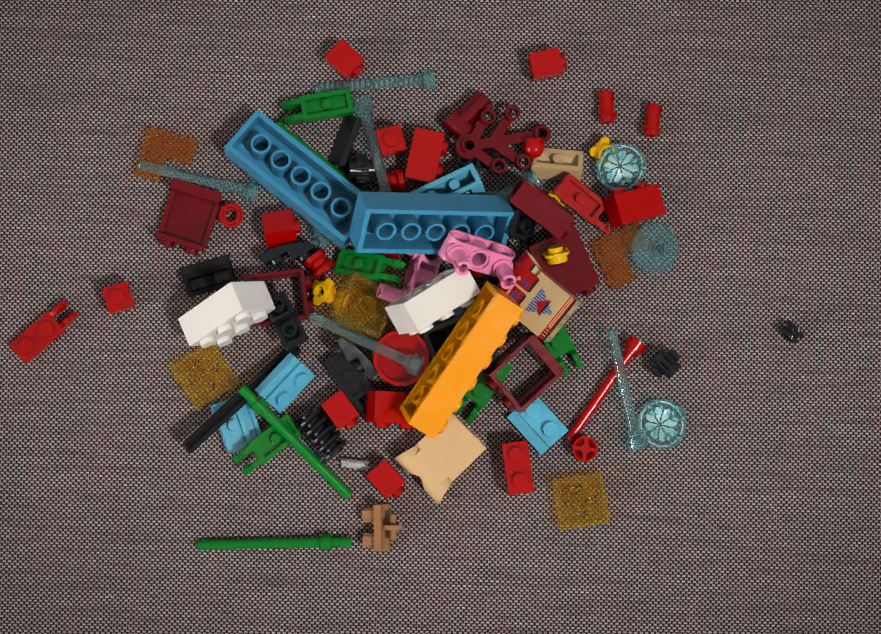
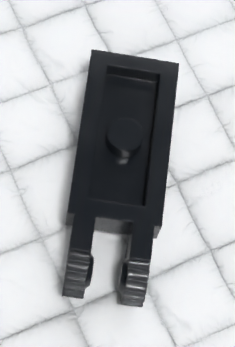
[323,352,373,420]

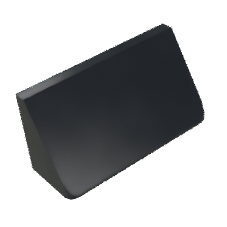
[328,116,362,169]
[180,254,237,298]

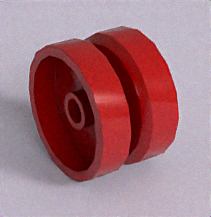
[373,330,431,386]

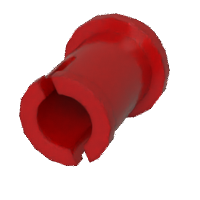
[597,90,618,124]
[641,104,663,137]

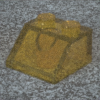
[325,272,391,340]

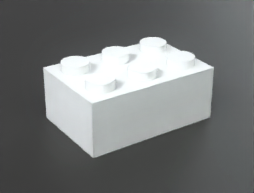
[384,268,481,336]
[178,281,276,348]

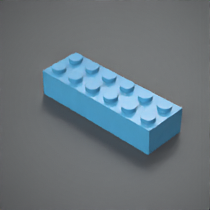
[224,109,360,251]
[349,191,514,254]

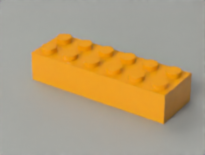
[399,281,523,439]

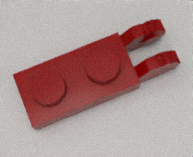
[552,172,611,236]
[9,300,79,364]

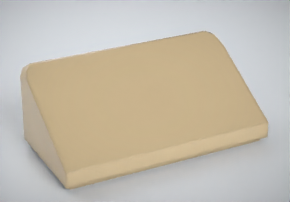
[530,148,584,181]

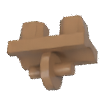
[362,504,404,551]

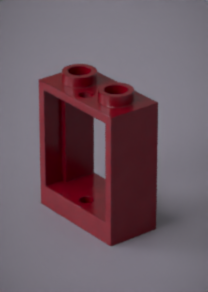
[508,176,575,239]
[242,268,315,328]
[481,332,565,413]

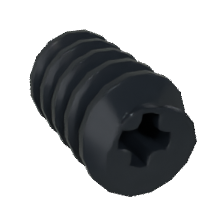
[293,406,347,464]

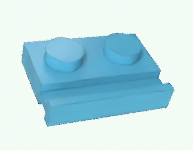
[255,353,315,414]
[506,397,569,455]
[210,399,261,455]

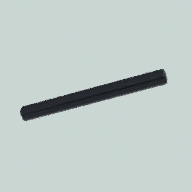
[182,346,301,454]

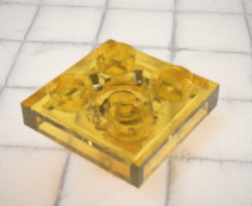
[169,345,240,411]
[551,472,611,531]

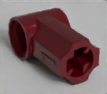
[442,90,493,139]

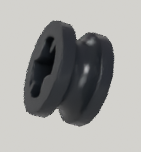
[779,320,805,345]

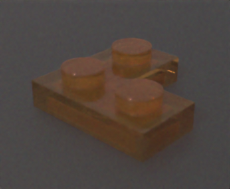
[134,126,199,183]
[590,223,648,290]

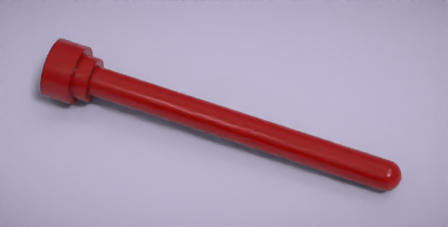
[566,335,646,442]

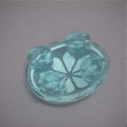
[597,143,647,191]
[638,398,686,449]

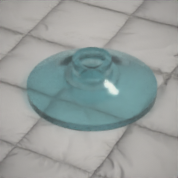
[631,223,678,274]

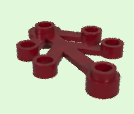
[455,105,551,175]

